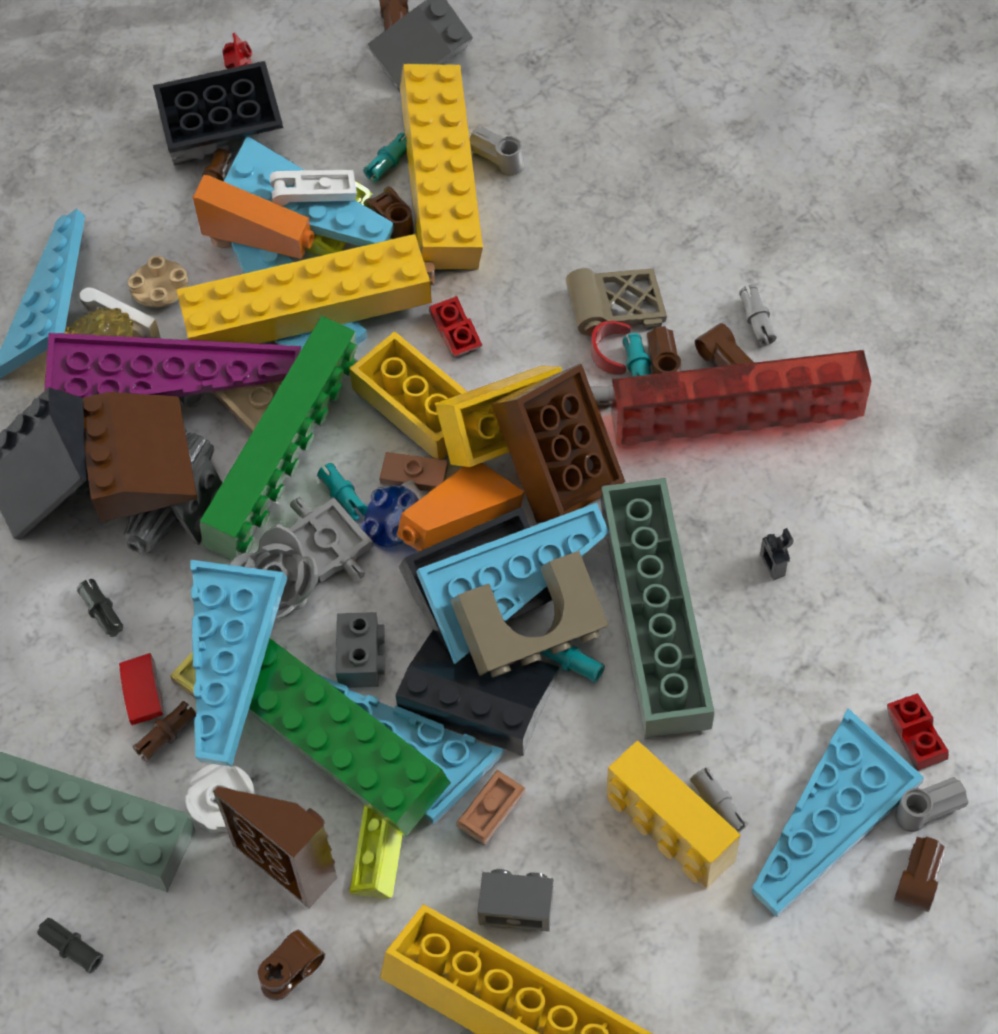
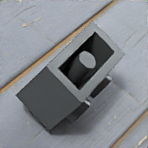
[336,612,385,688]
[477,869,554,932]

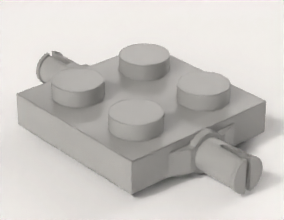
[288,497,373,583]

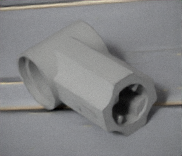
[470,127,524,175]
[895,777,969,831]

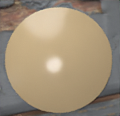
[127,255,189,307]

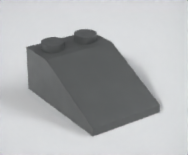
[367,0,473,92]

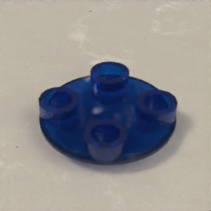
[362,485,419,548]

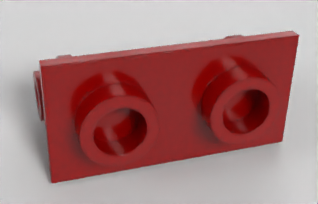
[222,33,253,69]

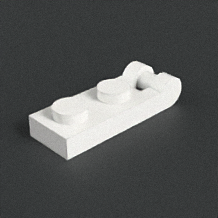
[270,170,357,206]
[80,287,161,338]

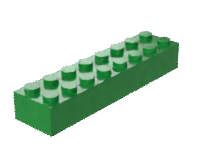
[200,316,358,560]
[248,638,451,836]

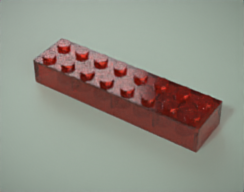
[611,350,872,445]

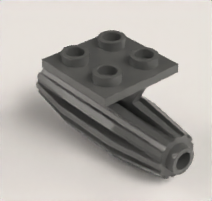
[123,433,223,554]

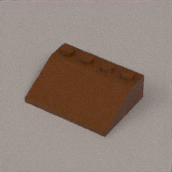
[491,364,626,523]
[83,392,198,523]
[213,786,337,909]

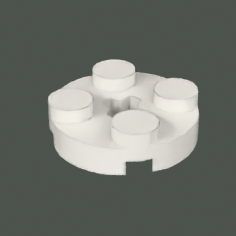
[185,764,255,835]

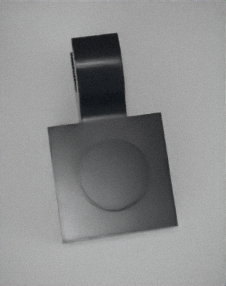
[760,528,794,580]

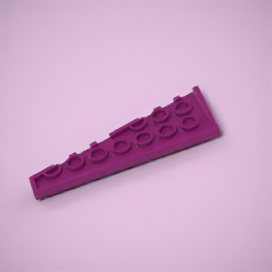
[44,333,301,398]

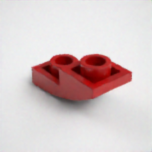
[428,296,482,358]
[119,653,164,725]
[887,693,949,770]

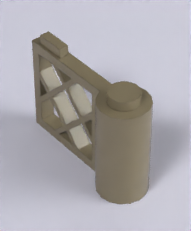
[566,268,667,336]

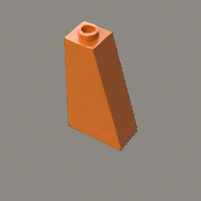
[193,174,314,259]
[397,463,525,551]

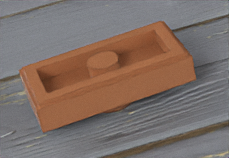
[379,452,448,491]
[456,770,525,845]

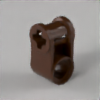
[363,186,414,239]
[258,929,326,1000]

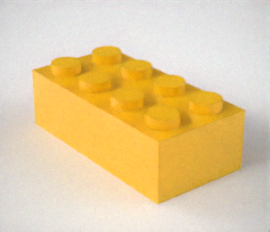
[349,331,468,460]
[435,365,562,467]
[607,740,741,888]

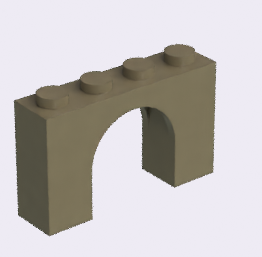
[450,551,609,678]

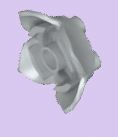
[228,524,319,620]

